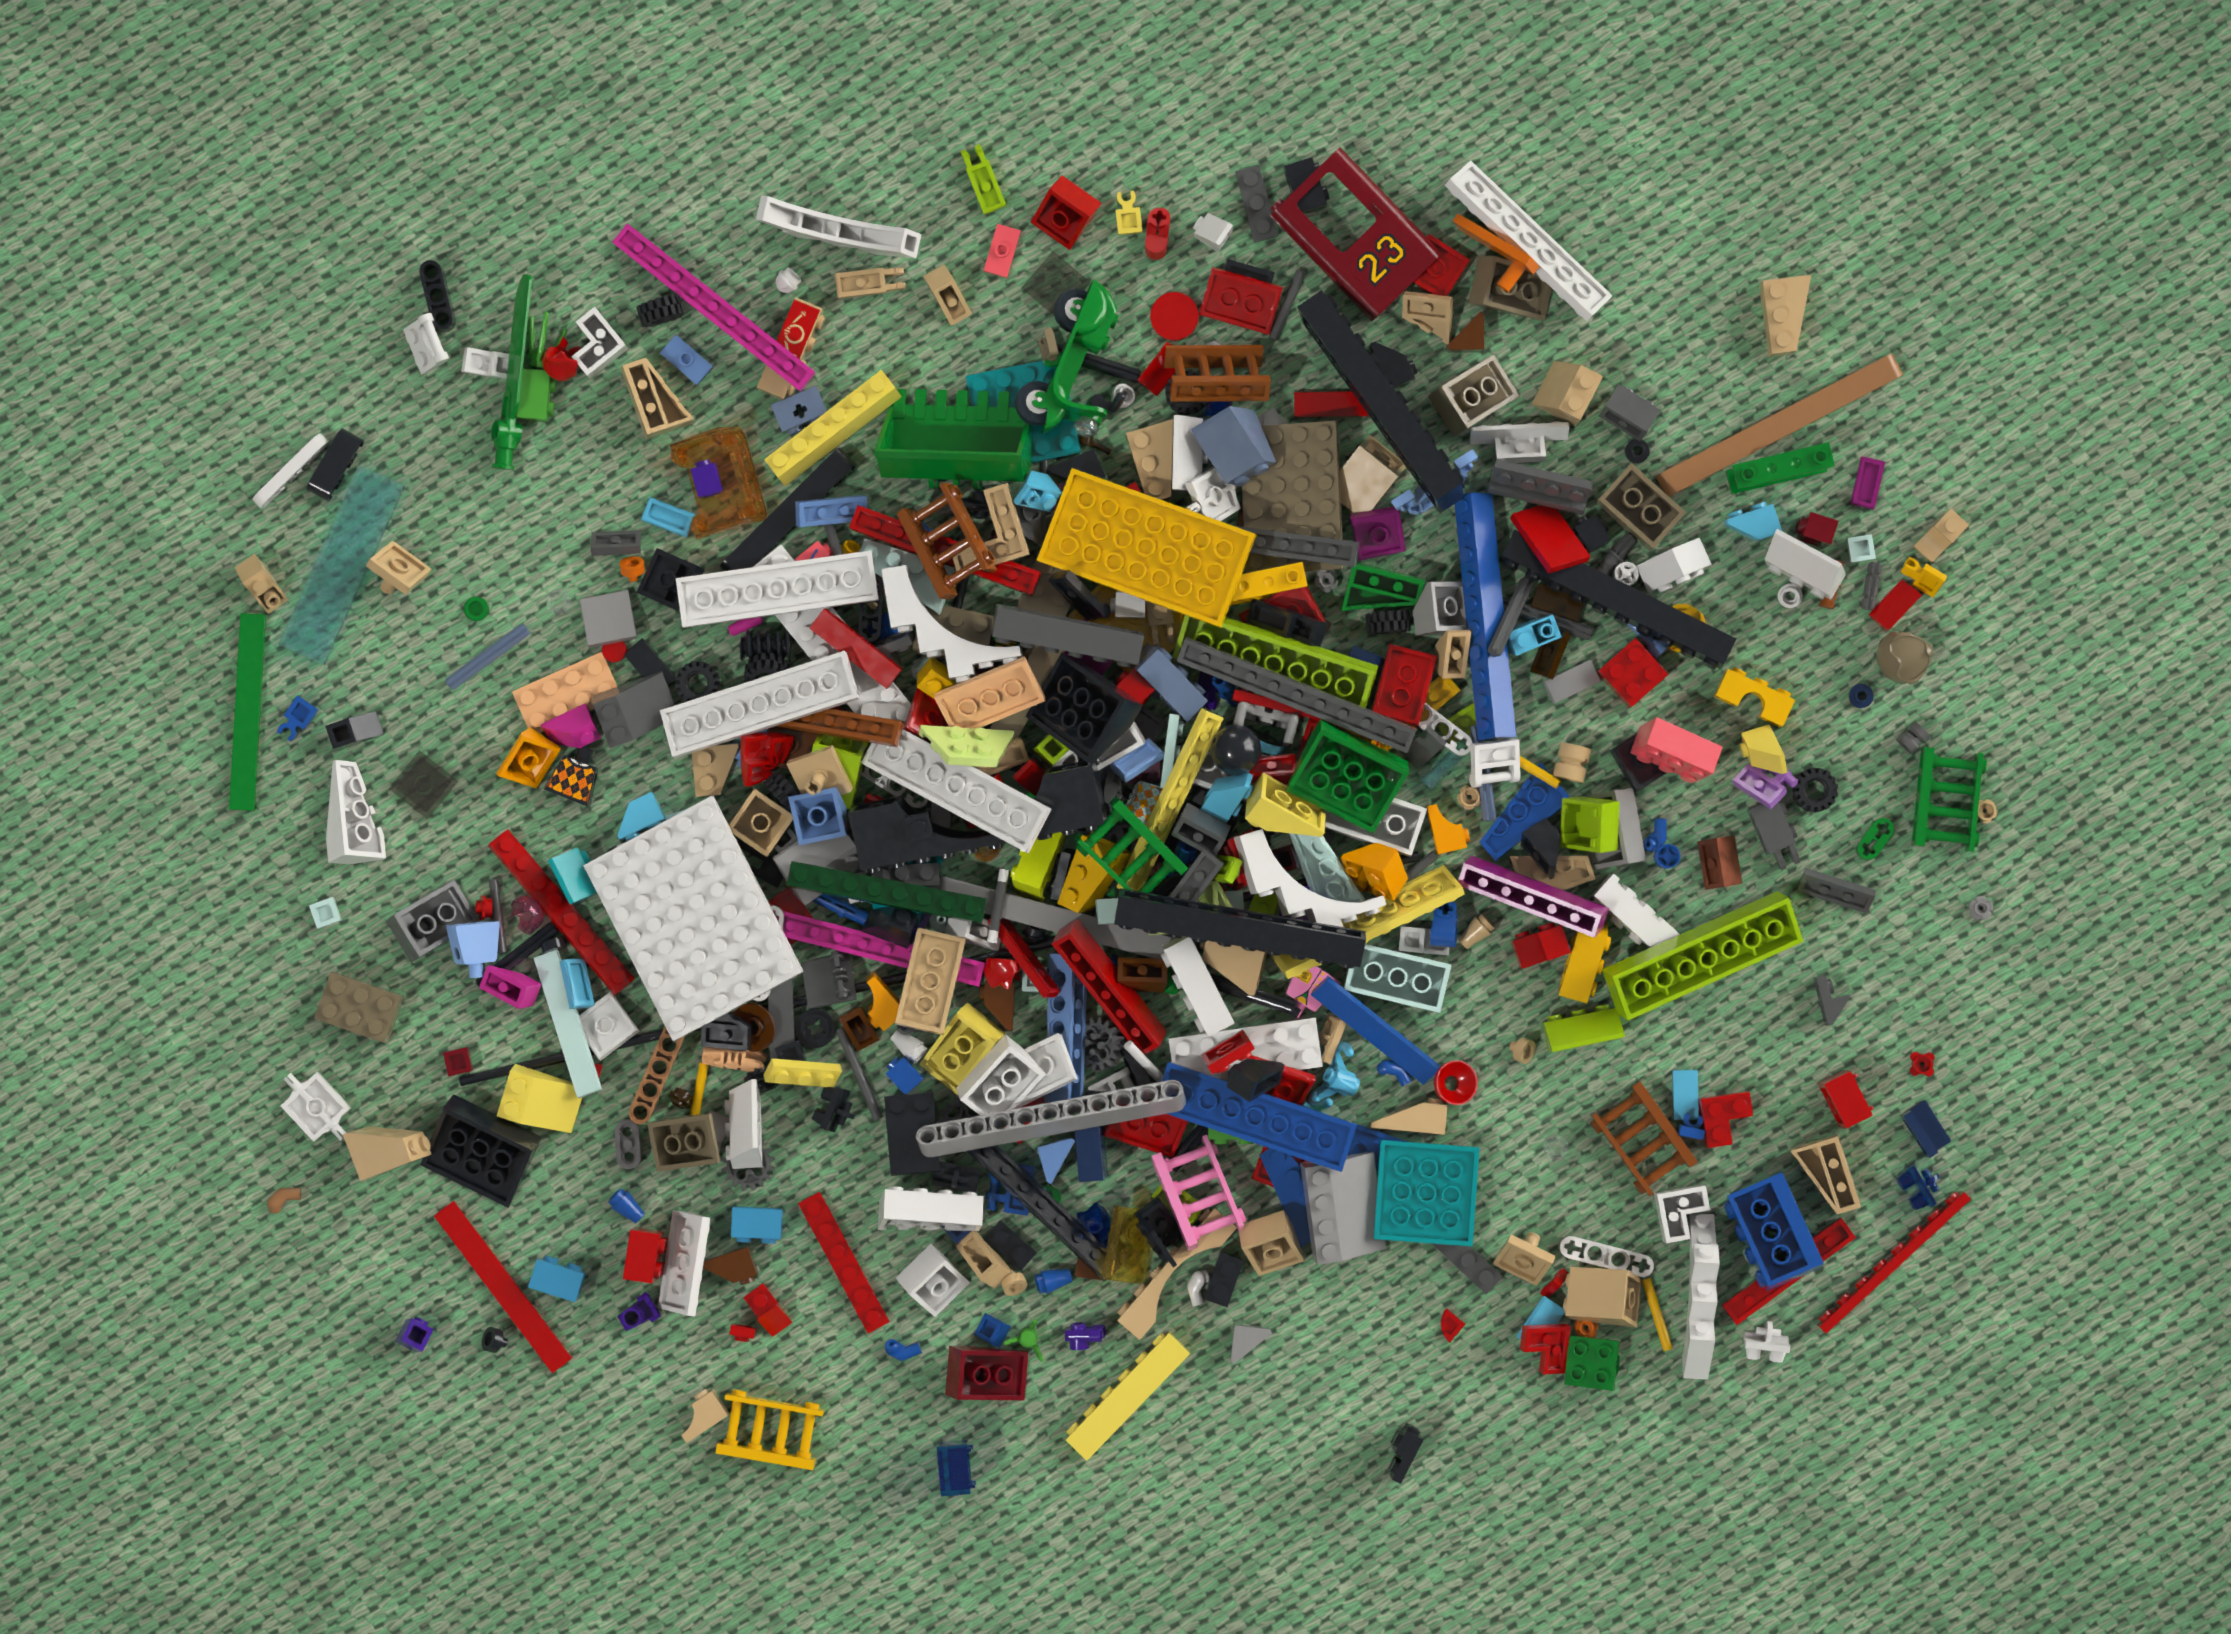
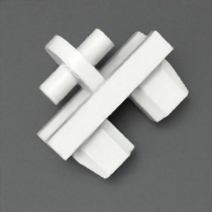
[1743,1321,1791,1363]

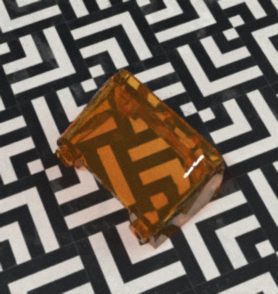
[670,427,767,539]

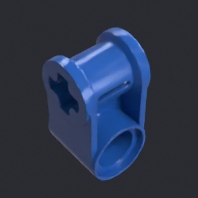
[1430,901,1458,948]

